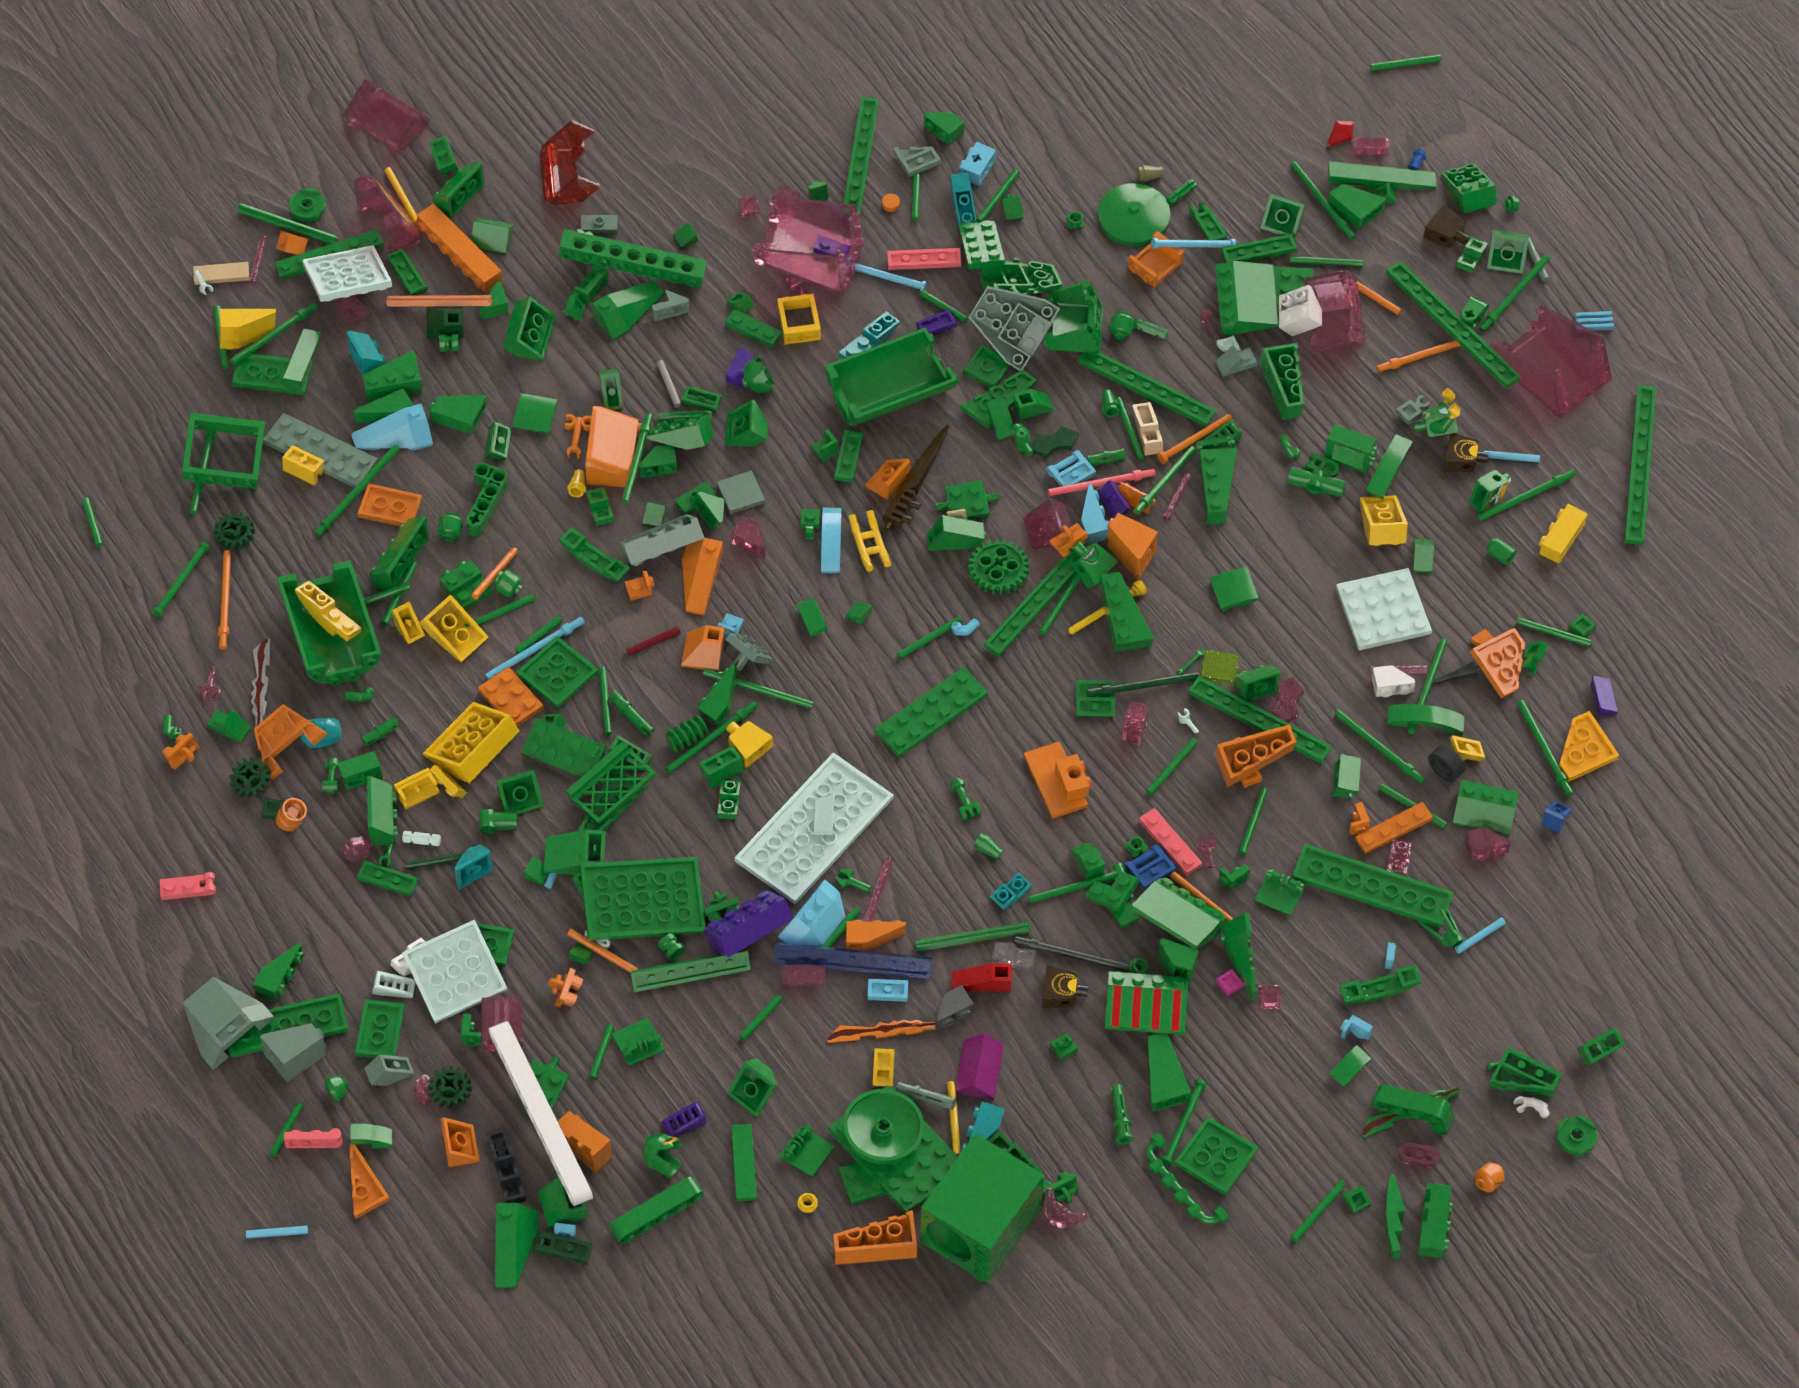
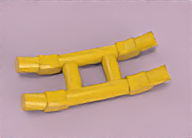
[848,510,892,572]

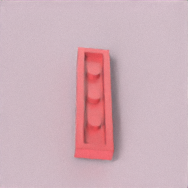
[887,248,961,270]
[1139,808,1202,876]

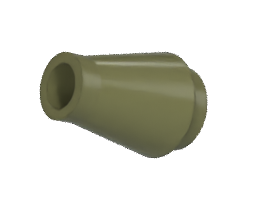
[1136,165,1164,183]

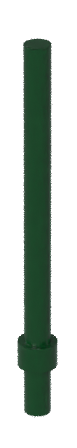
[1087,672,1199,697]

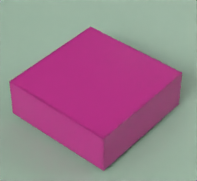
[1216,969,1244,996]

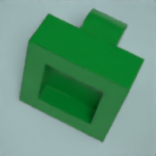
[808,180,829,204]
[562,294,585,321]
[1050,1033,1078,1061]

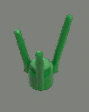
[1418,909,1464,949]

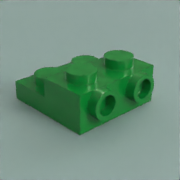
[440,560,493,611]

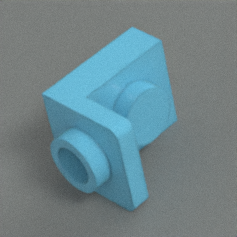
[717,613,744,639]
[1340,1014,1373,1041]

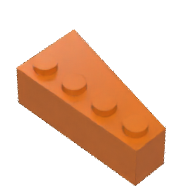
[1214,724,1296,788]
[833,1210,917,1265]

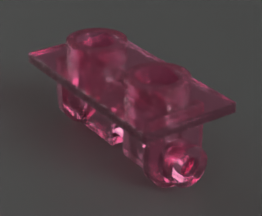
[1352,136,1390,155]

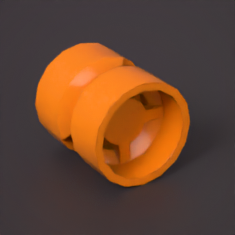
[276,798,307,831]

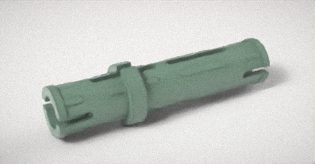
[896,1082,956,1110]

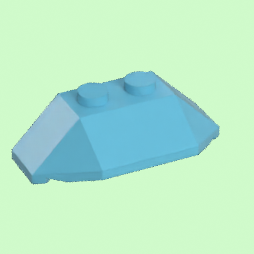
[778,879,845,949]

